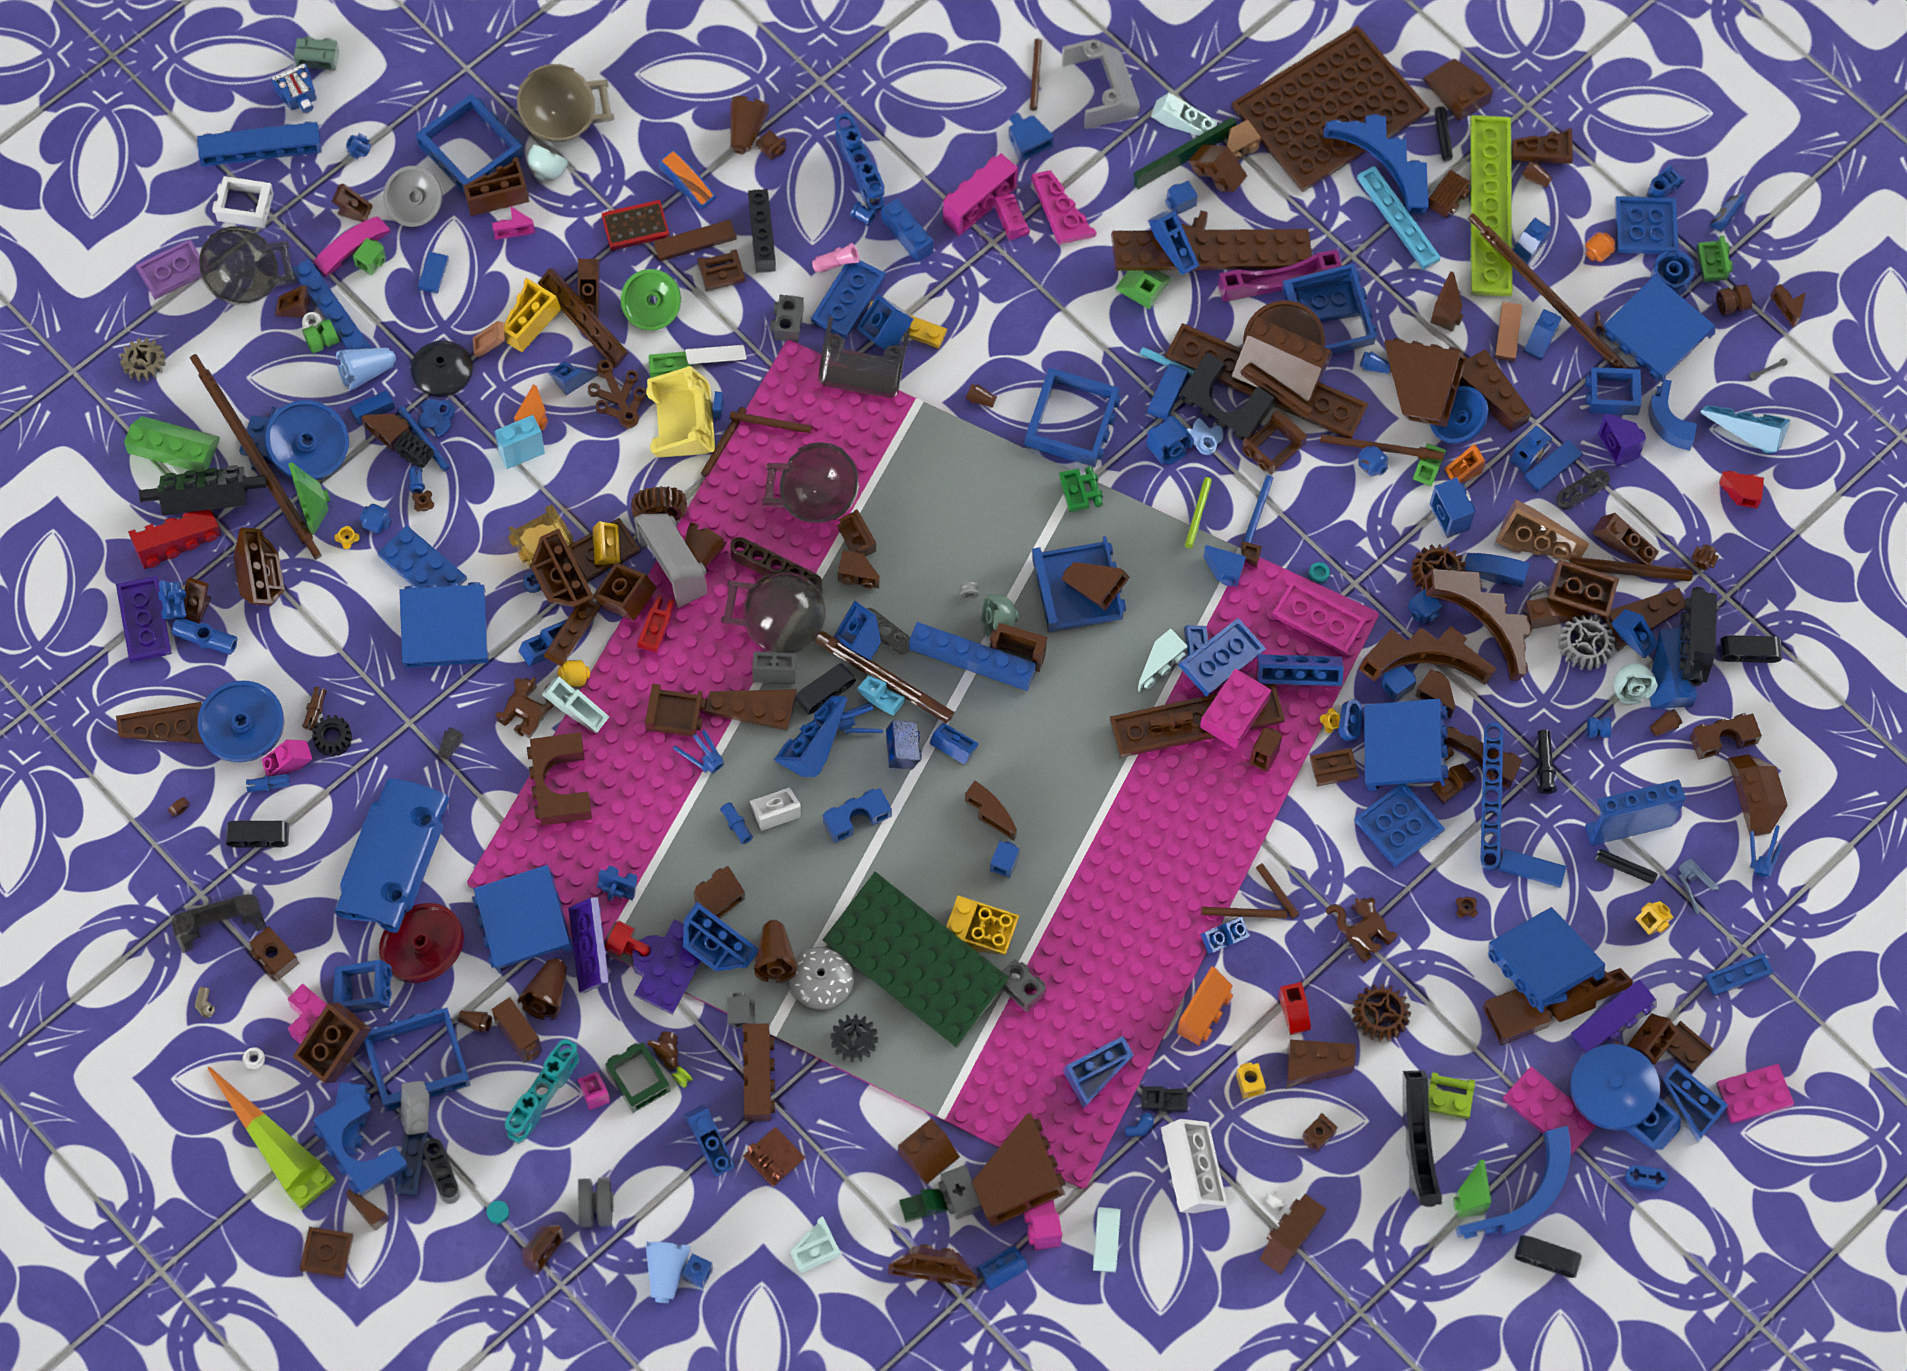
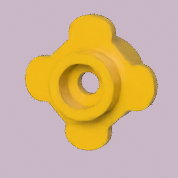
[334,526,360,549]
[1320,708,1340,733]

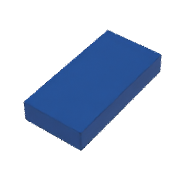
[418,251,449,294]

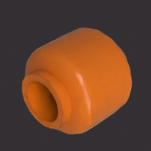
[1585,232,1615,262]

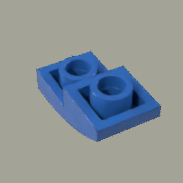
[1200,916,1250,954]

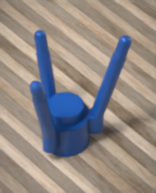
[838,702,883,734]
[673,730,724,774]
[1750,825,1782,877]

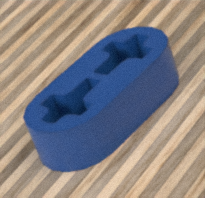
[1625,1165,1668,1191]

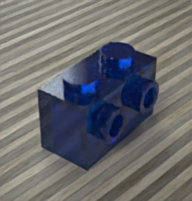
[885,720,922,770]

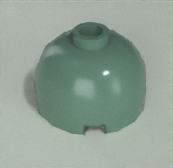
[982,594,1018,636]

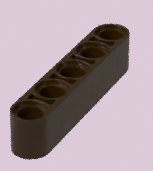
[730,537,823,599]

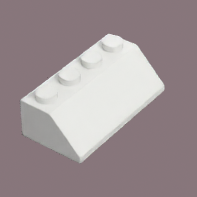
[1161,1119,1228,1213]

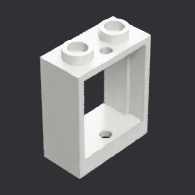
[213,176,274,228]

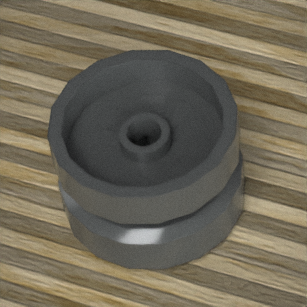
[578,1177,614,1228]

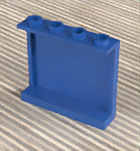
[1604,275,1715,382]
[1032,536,1126,632]
[399,582,489,668]
[1364,699,1448,791]
[1585,779,1686,846]
[472,865,574,973]
[1488,907,1605,1013]

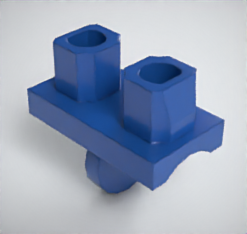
[158,580,186,620]
[597,865,637,901]

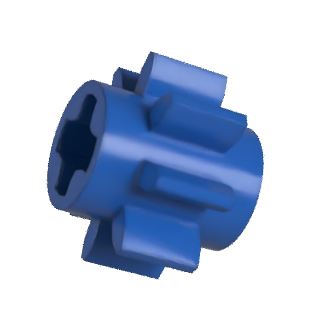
[346,133,371,159]

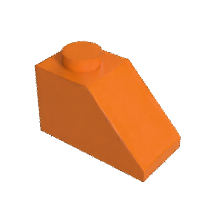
[514,384,548,431]

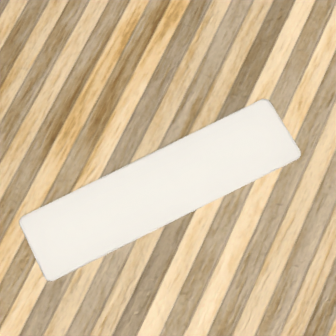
[685,345,747,364]

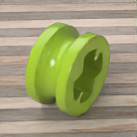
[671,1067,693,1088]

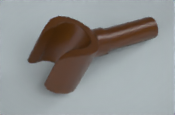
[1593,311,1605,336]

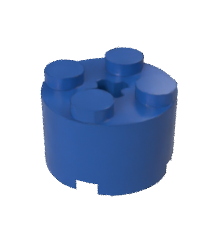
[1650,251,1694,296]
[1146,416,1194,465]

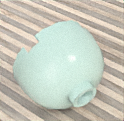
[527,145,568,181]
[1613,663,1658,705]

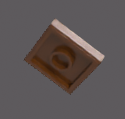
[299,1226,354,1278]

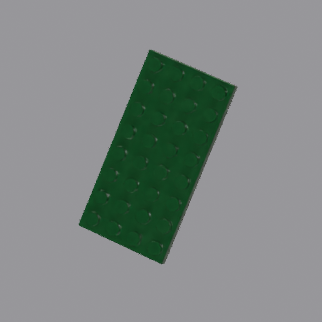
[822,871,1010,1047]

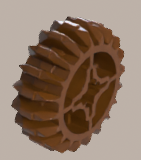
[631,486,687,521]
[1410,544,1467,599]
[1352,983,1411,1042]

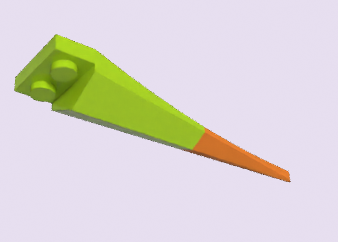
[208,1067,336,1211]

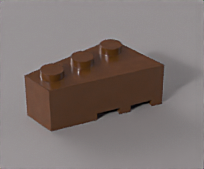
[463,157,529,216]
[1259,1194,1327,1275]

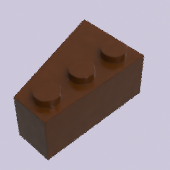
[1286,1039,1356,1089]

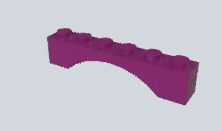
[1218,249,1342,302]

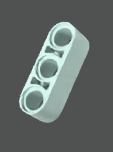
[1093,1207,1120,1272]

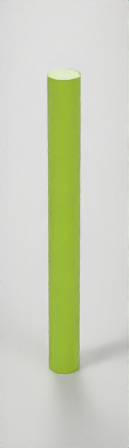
[1185,477,1212,548]

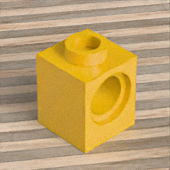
[1236,1062,1266,1099]

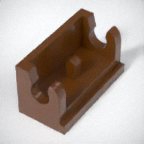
[837,509,876,557]

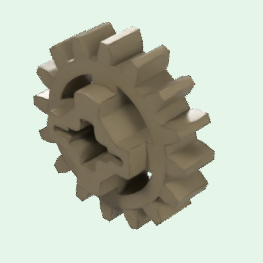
[120,338,166,381]

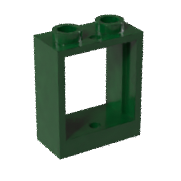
[605,1042,671,1113]

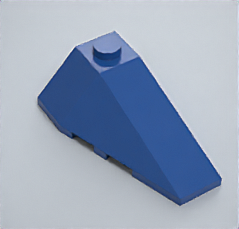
[774,696,847,778]

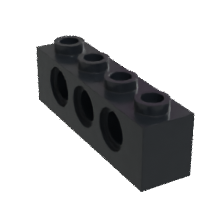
[748,189,776,273]

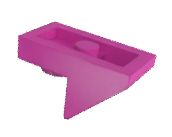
[492,206,535,240]

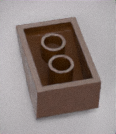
[1423,58,1493,122]

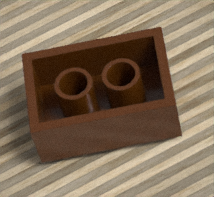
[292,1003,372,1083]

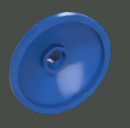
[1430,386,1488,444]

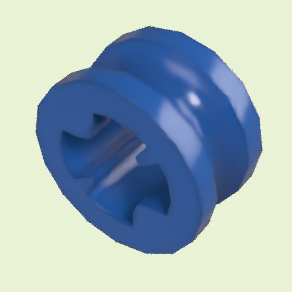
[523,572,541,593]

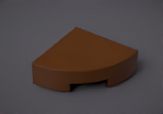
[1241,541,1262,567]

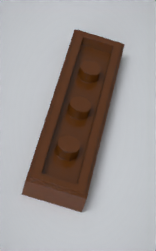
[653,219,737,262]
[544,600,601,667]

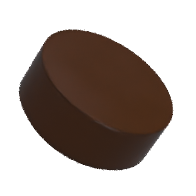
[168,797,190,817]

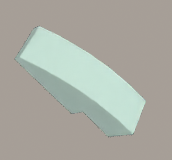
[542,677,609,733]

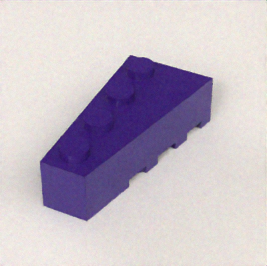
[1571,979,1657,1054]

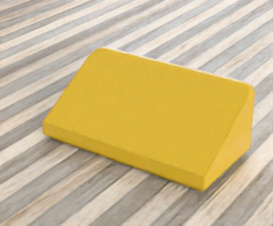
[593,521,620,565]

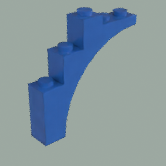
[1323,114,1428,215]

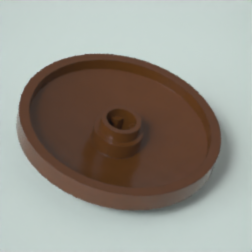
[1243,300,1326,347]

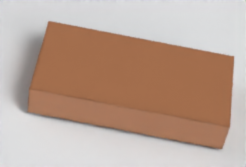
[473,321,505,357]

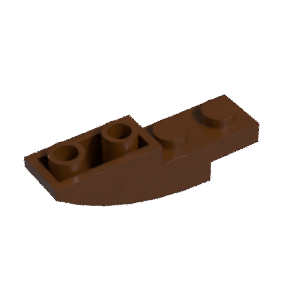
[1548,968,1633,1022]

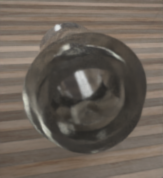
[437,727,464,760]

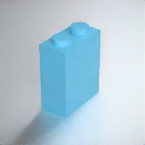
[495,415,545,469]

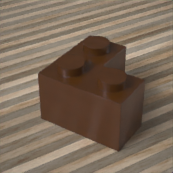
[1189,145,1248,192]

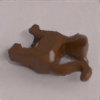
[495,677,554,739]
[1326,897,1398,964]

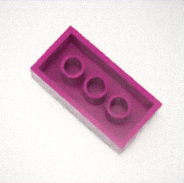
[943,153,1018,237]

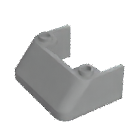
[1061,39,1140,129]
[634,514,708,608]

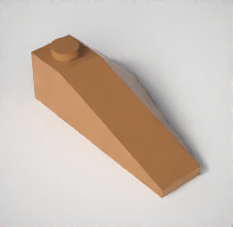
[1495,499,1589,560]

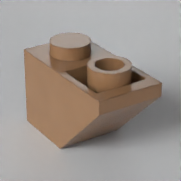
[1227,120,1261,161]

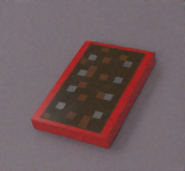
[601,200,670,251]

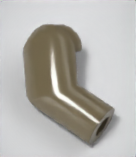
[195,987,215,1018]

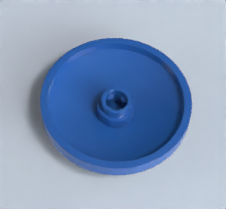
[265,400,349,480]
[198,681,285,763]
[1570,1044,1660,1130]

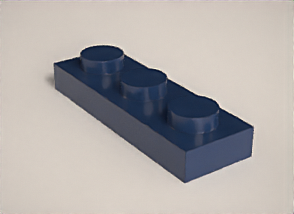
[395,1132,428,1197]

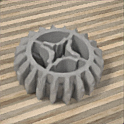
[1558,615,1615,671]

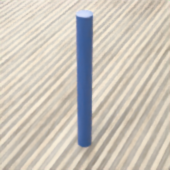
[397,406,450,471]
[1243,475,1274,543]

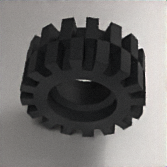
[394,432,434,468]
[312,715,352,757]

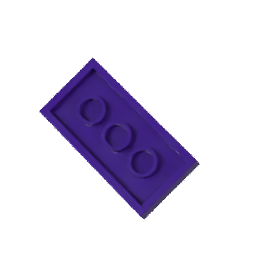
[116,576,172,663]
[568,897,609,993]

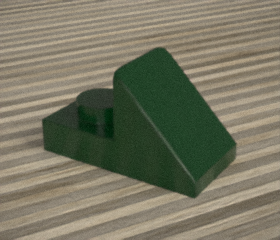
[899,1189,948,1223]

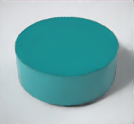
[1308,562,1330,584]
[486,1201,509,1224]

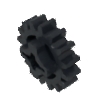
[830,1014,878,1063]

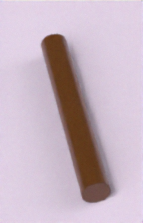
[1256,863,1300,919]

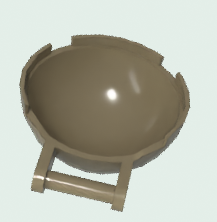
[517,64,614,142]

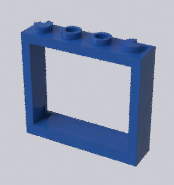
[415,93,524,194]
[1282,263,1378,355]
[1024,368,1122,467]
[364,1007,471,1112]

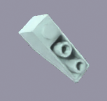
[1151,93,1217,136]
[1138,629,1188,692]

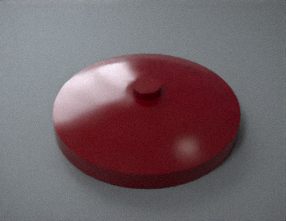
[379,903,464,983]

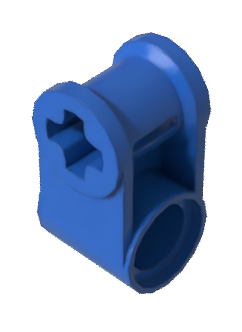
[1647,165,1686,198]

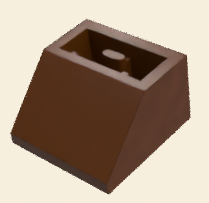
[694,865,745,919]

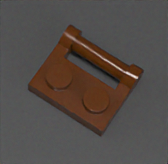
[697,249,745,291]

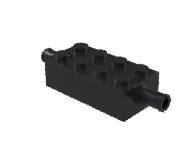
[139,465,266,515]
[1678,587,1717,686]

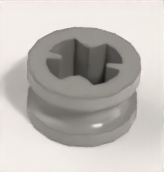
[960,582,979,599]

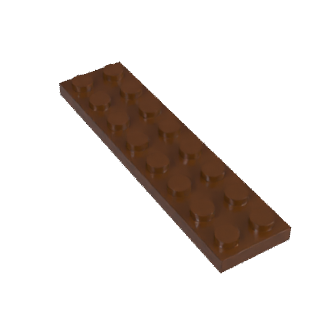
[1109,684,1285,758]

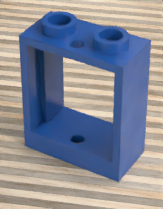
[1585,367,1642,415]
[333,960,392,1013]

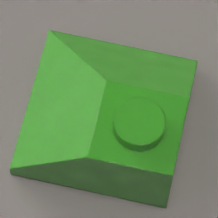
[1453,1159,1491,1217]

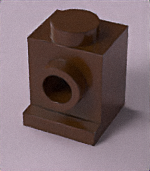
[1302,1113,1338,1152]

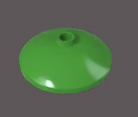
[621,269,681,330]

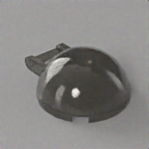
[199,226,297,305]
[762,442,859,524]
[721,571,826,653]

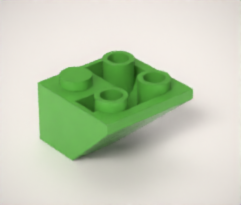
[1115,270,1171,310]

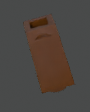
[578,259,600,319]
[1592,513,1659,565]

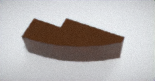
[965,780,1017,841]

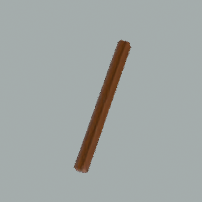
[1569,557,1693,581]

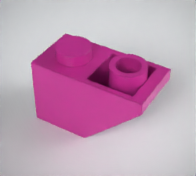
[262,739,312,776]

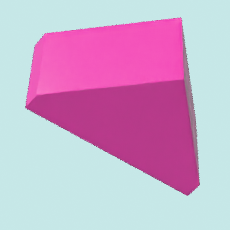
[577,1071,610,1110]

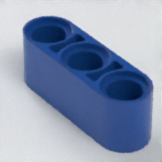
[1147,363,1189,420]

